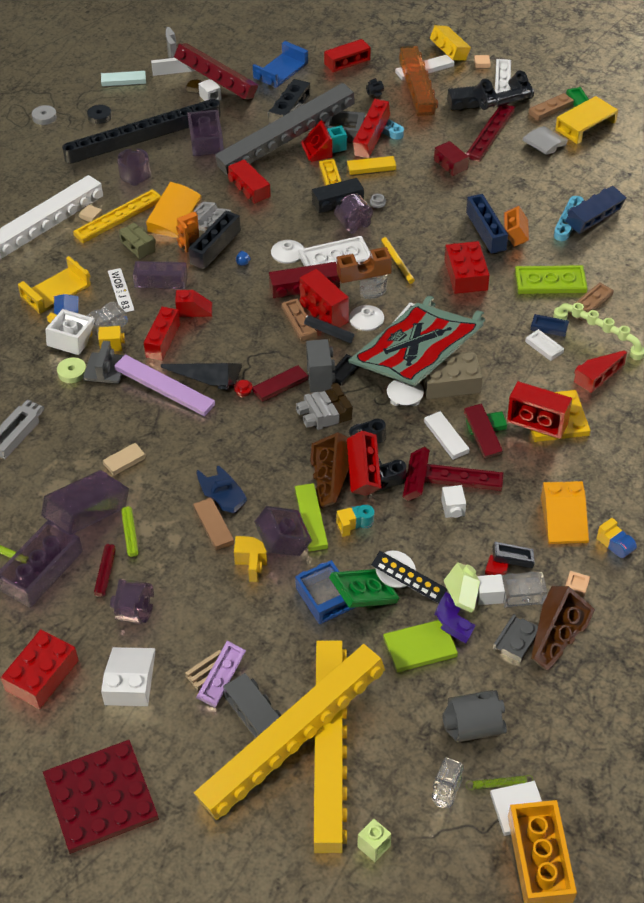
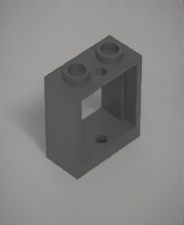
[324,111,365,143]

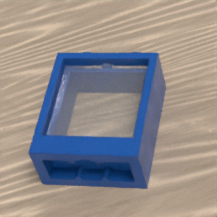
[295,560,356,624]

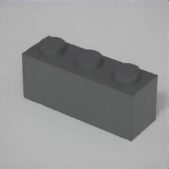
[223,673,281,738]

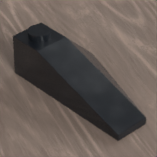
[161,363,242,389]

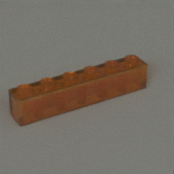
[399,46,438,116]

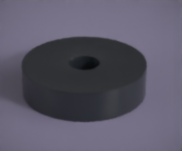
[87,105,112,124]

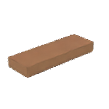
[568,282,614,321]
[281,298,317,341]
[193,498,234,551]

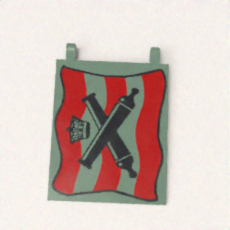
[349,296,485,386]

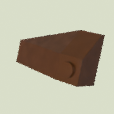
[531,586,595,670]

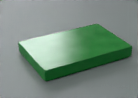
[329,569,400,608]

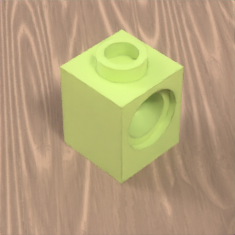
[357,819,391,862]

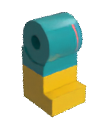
[336,505,375,537]

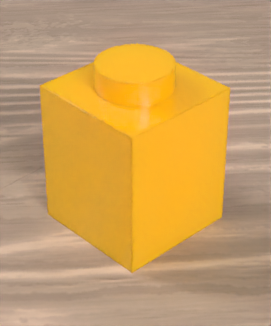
[98,326,125,351]

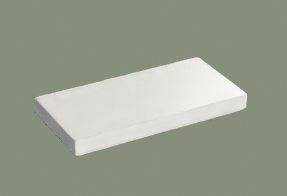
[298,236,370,266]

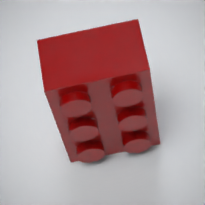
[444,241,490,294]
[299,269,349,327]
[507,381,572,439]
[0,629,79,710]

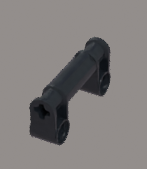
[473,70,534,110]
[349,418,407,491]

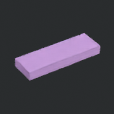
[196,641,246,708]

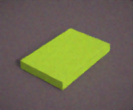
[383,620,458,673]

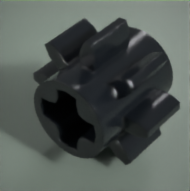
[366,78,384,98]

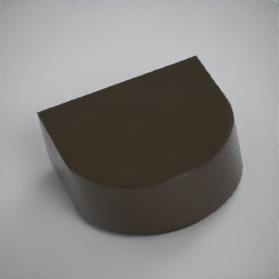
[186,79,202,93]

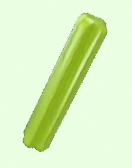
[121,506,139,557]

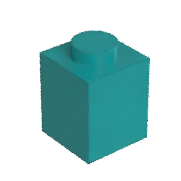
[327,125,347,153]

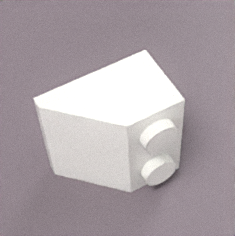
[45,309,94,355]

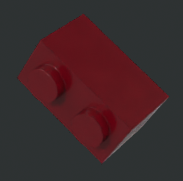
[434,141,469,176]

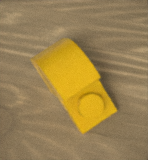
[234,536,267,582]

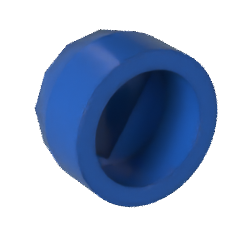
[236,251,251,266]

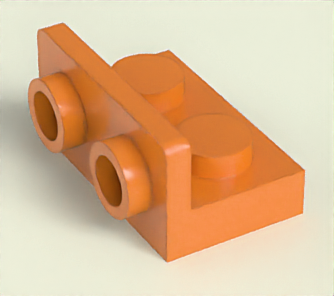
[176,211,199,252]

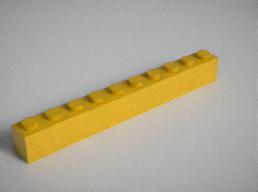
[314,641,347,853]
[194,644,385,821]

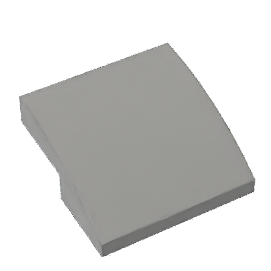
[166,27,177,58]
[523,126,568,154]
[193,202,231,231]

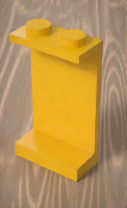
[555,96,618,144]
[18,256,91,314]

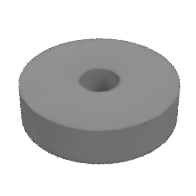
[32,105,57,125]

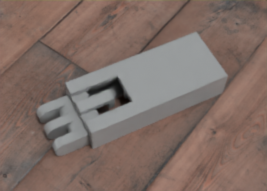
[0,400,44,459]

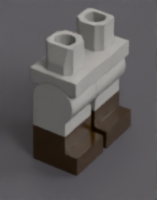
[296,383,353,430]

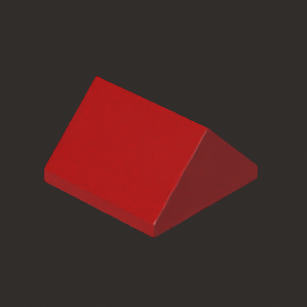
[301,120,332,162]

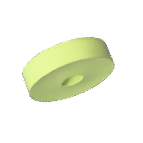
[57,357,86,383]

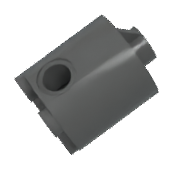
[442,690,507,743]

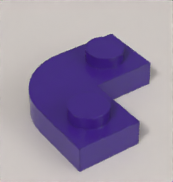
[434,592,476,643]

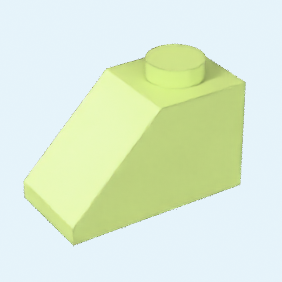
[443,562,480,613]

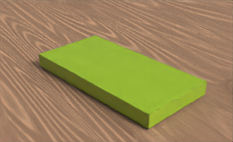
[515,265,588,294]

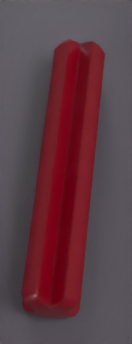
[94,544,116,597]

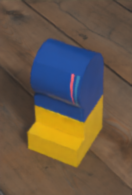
[596,518,637,558]

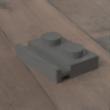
[493,614,538,663]

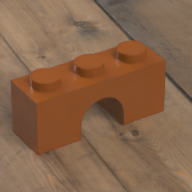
[336,247,392,284]

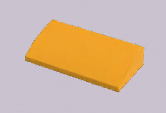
[146,182,201,238]

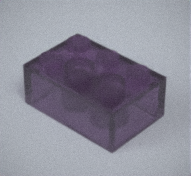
[187,110,224,156]

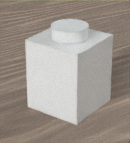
[198,79,221,101]
[441,485,466,518]
[477,574,505,605]

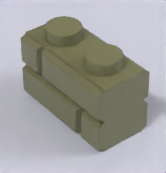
[119,223,156,259]

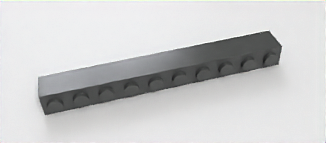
[215,83,355,176]

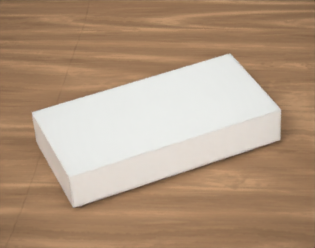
[525,329,564,361]

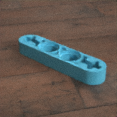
[554,196,584,241]

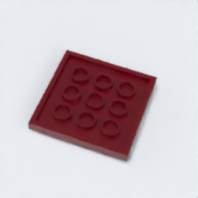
[42,740,159,854]

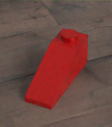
[574,350,627,393]

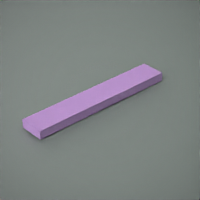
[114,354,215,417]

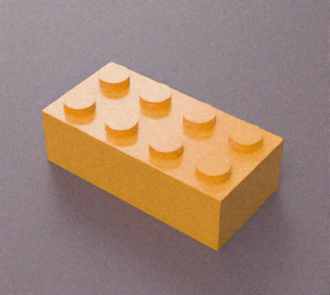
[508,800,577,903]

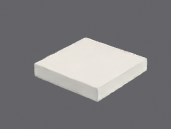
[490,781,542,836]

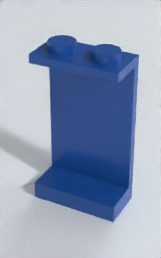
[252,41,308,88]

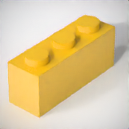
[430,25,471,61]

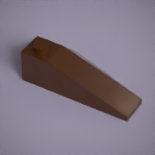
[310,432,349,508]

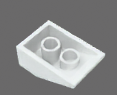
[101,647,155,706]

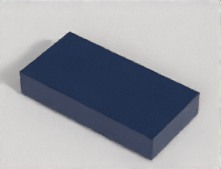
[531,314,569,337]

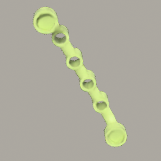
[553,303,644,360]

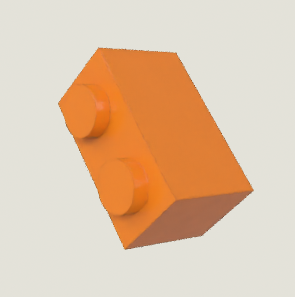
[504,206,529,247]

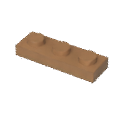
[528,93,574,121]

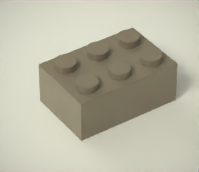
[422,352,482,399]

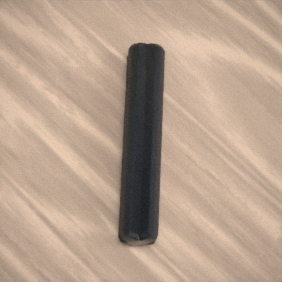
[304,315,355,343]

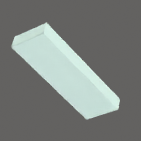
[101,71,146,86]

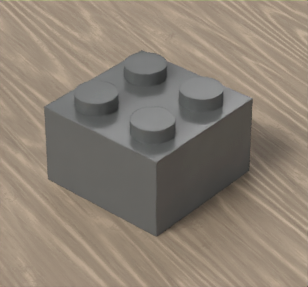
[306,339,335,393]

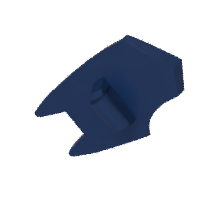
[196,466,247,513]

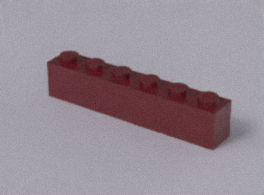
[174,43,259,99]

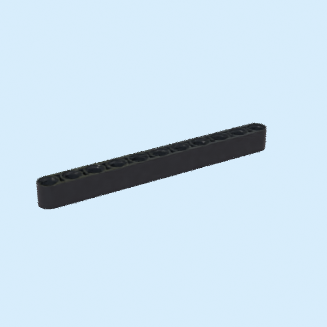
[62,99,221,164]

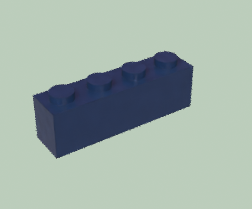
[565,185,627,234]
[466,194,508,253]

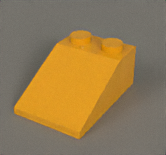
[541,481,589,544]

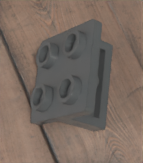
[83,341,124,383]

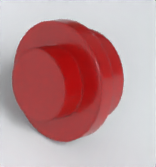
[234,380,252,397]

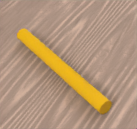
[381,237,415,284]

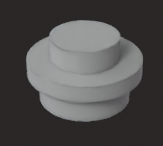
[370,193,386,208]

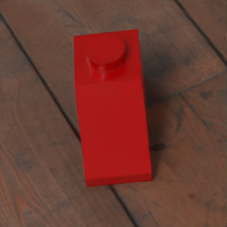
[175,290,212,317]

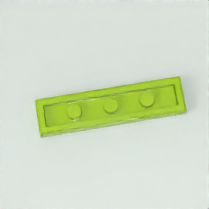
[295,483,328,552]

